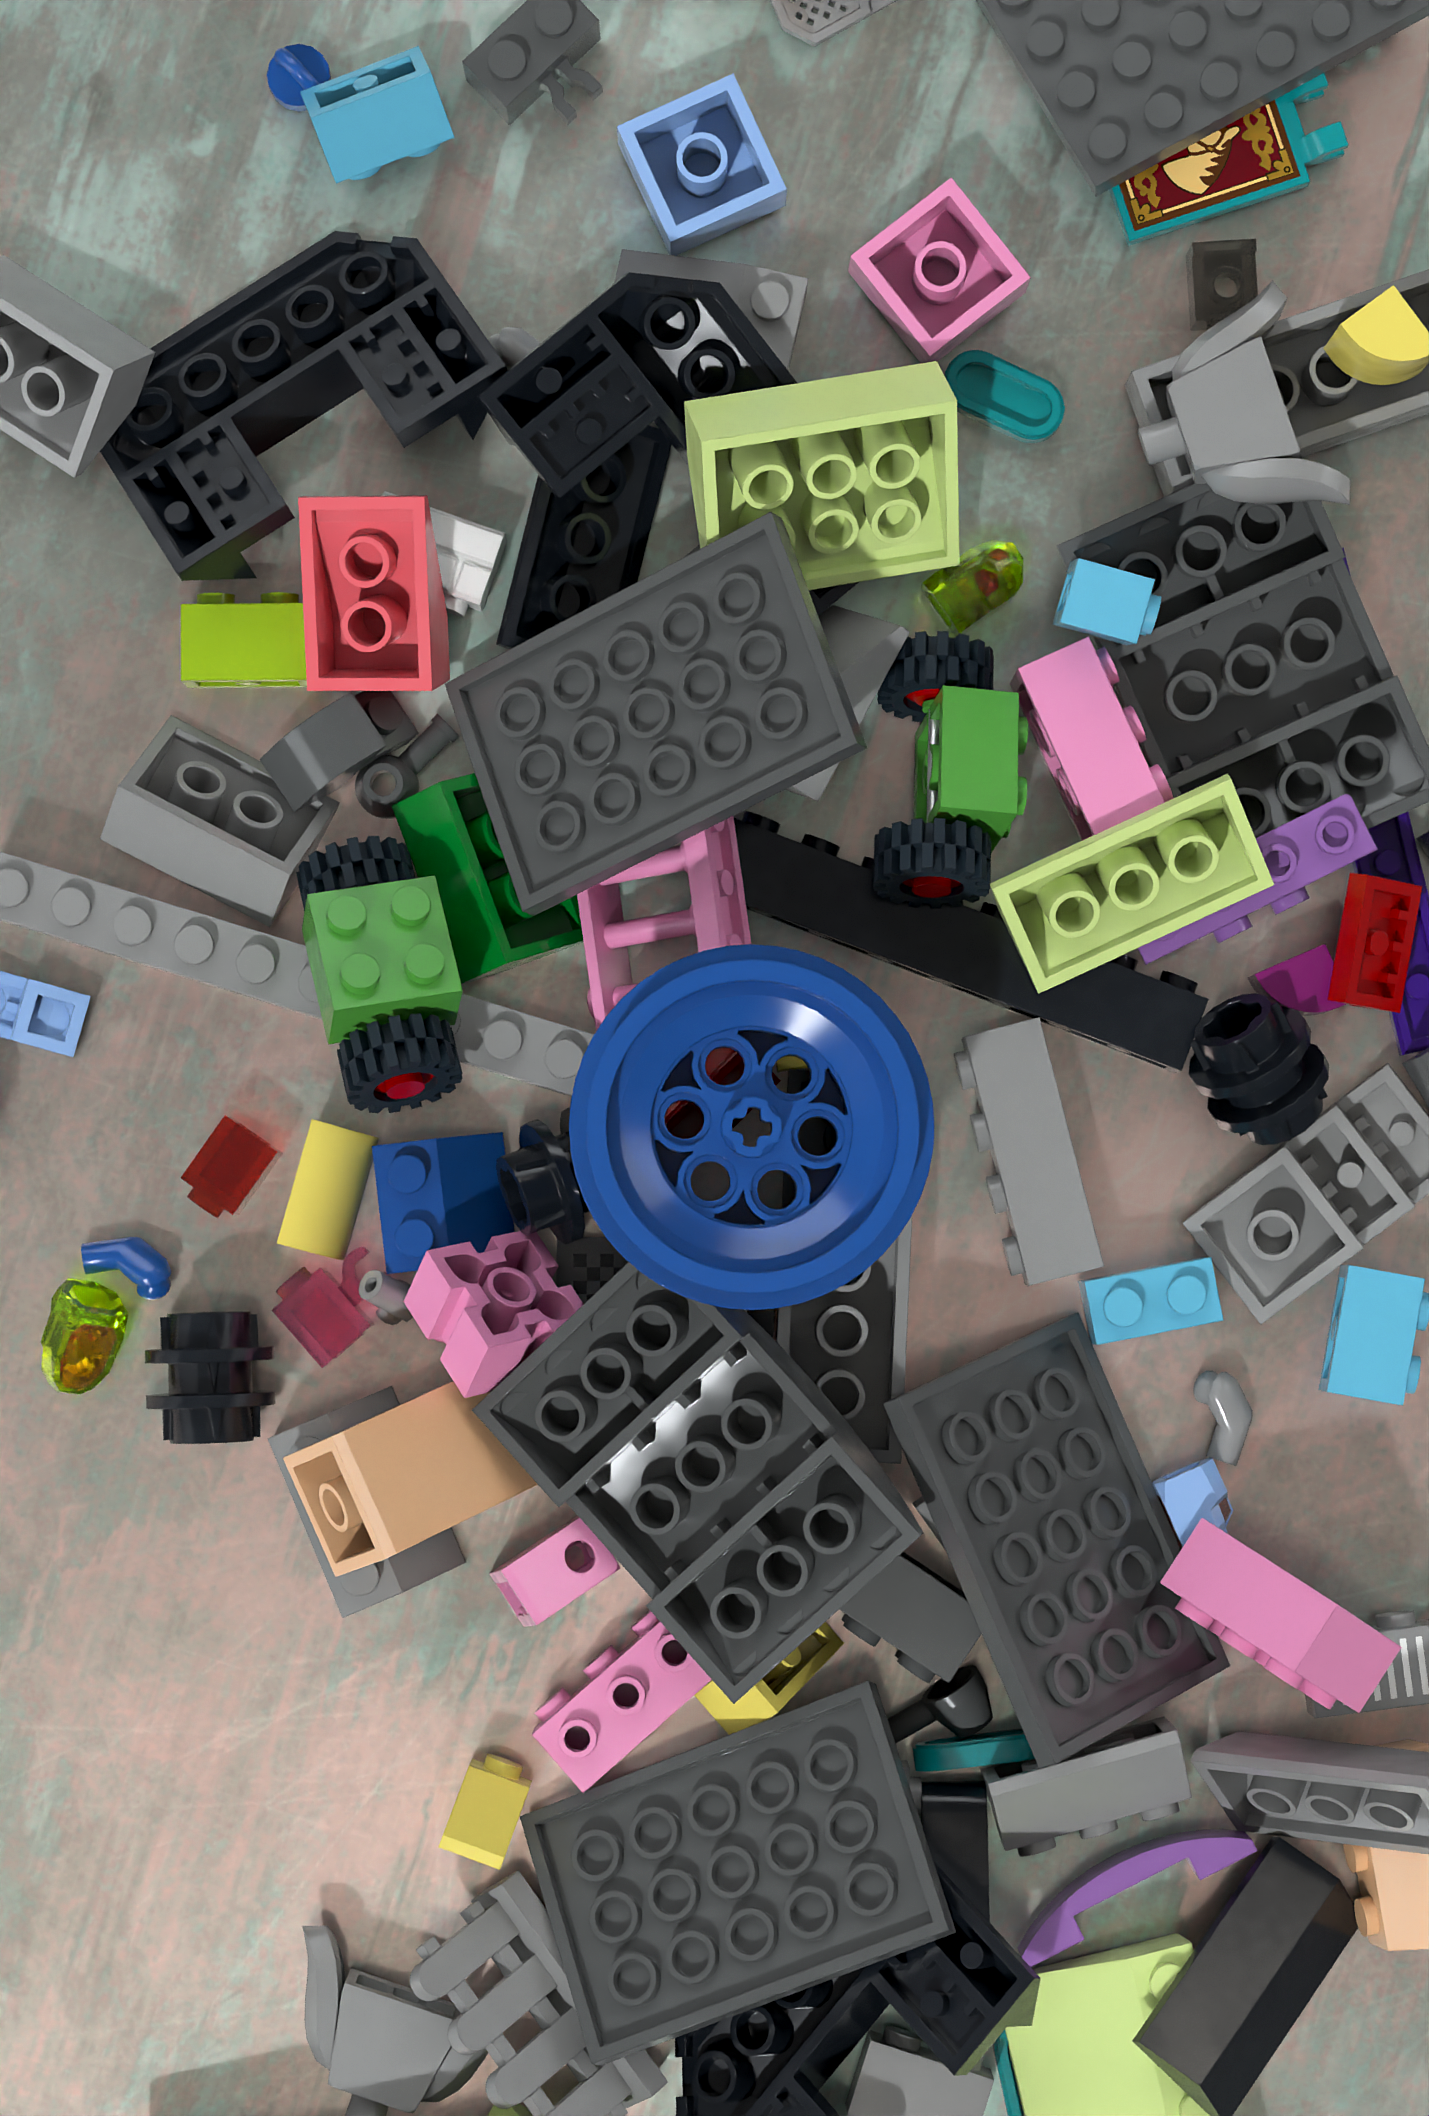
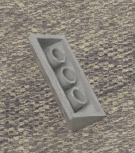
[1191,1731,1429,1854]

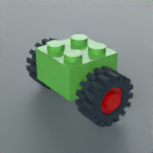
[873,631,1028,908]
[296,836,463,1113]

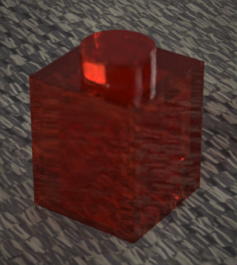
[181,1115,283,1218]

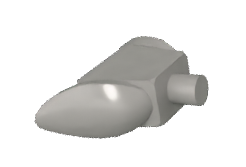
[1138,280,1351,505]
[302,1925,488,2116]

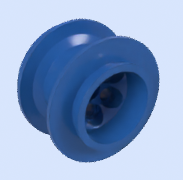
[569,944,935,1310]

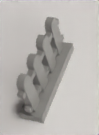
[410,1870,668,2116]

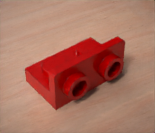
[1327,873,1422,1013]

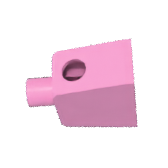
[489,1516,620,1627]

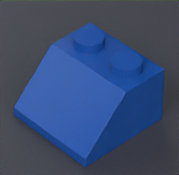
[372,1132,515,1274]

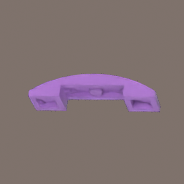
[1017,1829,1258,1967]

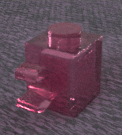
[272,1247,391,1368]

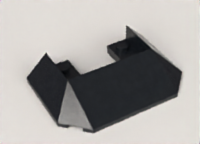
[100,231,508,581]
[477,272,859,616]
[675,1861,1041,2116]

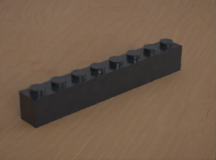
[734,811,1209,1073]

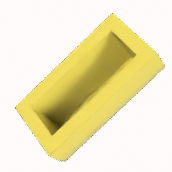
[1323,285,1429,385]
[277,1119,379,1260]

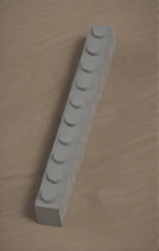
[0,852,594,1097]

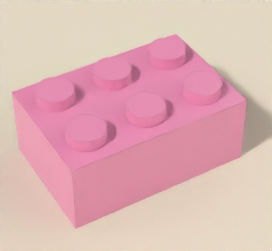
[1010,636,1173,841]
[1160,1518,1402,1713]

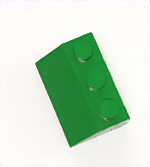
[392,773,583,984]

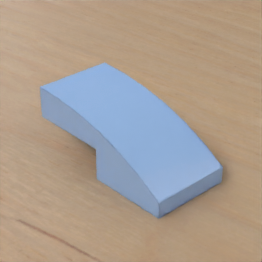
[0,971,91,1057]

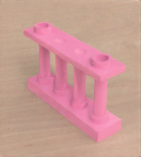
[577,816,752,1031]

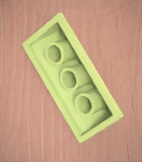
[990,773,1274,994]

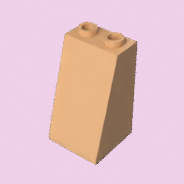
[283,1381,538,1577]

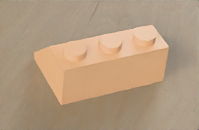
[1343,1739,1429,1951]

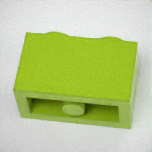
[181,592,307,688]

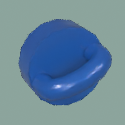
[267,44,331,112]

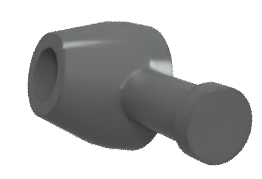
[355,714,459,819]
[888,1665,993,1747]

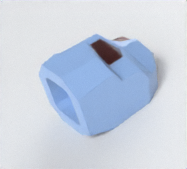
[1152,1457,1233,1550]

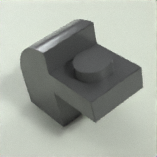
[260,691,419,812]

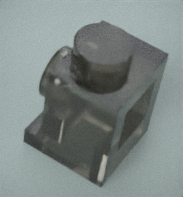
[1186,239,1258,331]

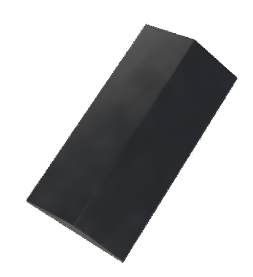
[496,425,671,650]
[1132,1836,1358,2116]

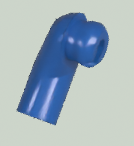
[81,1237,172,1300]

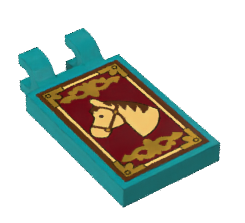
[1109,73,1349,246]

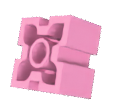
[403,1231,584,1398]

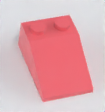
[298,495,450,691]

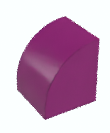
[1247,944,1346,1016]

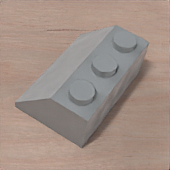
[0,255,155,478]
[100,715,340,927]
[268,1386,466,1618]
[980,1716,1192,1857]

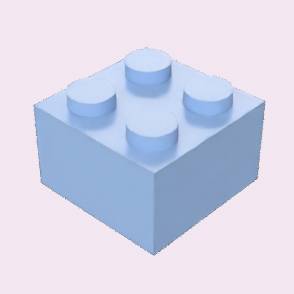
[617,73,787,256]

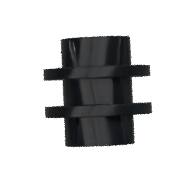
[1189,993,1329,1145]
[496,1107,590,1245]
[145,1311,276,1444]

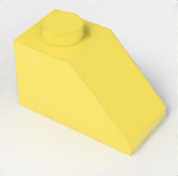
[694,1622,844,1735]
[439,1754,532,1870]

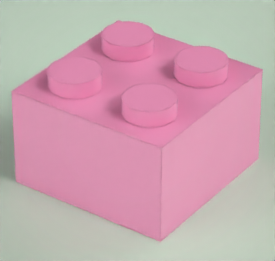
[848,177,1031,363]

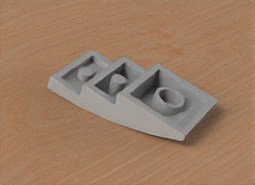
[1183,1063,1429,1324]

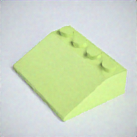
[684,361,960,590]
[1005,1933,1210,2116]

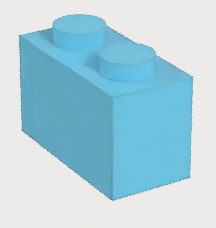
[300,46,455,184]
[1052,558,1162,645]
[1078,1257,1224,1345]
[1318,1265,1429,1406]

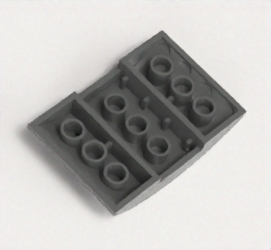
[1057,454,1429,838]
[472,1262,923,1704]

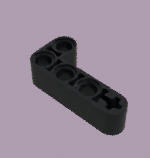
[920,1780,995,2044]

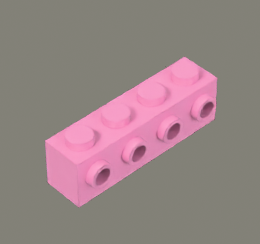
[532,1610,712,1793]

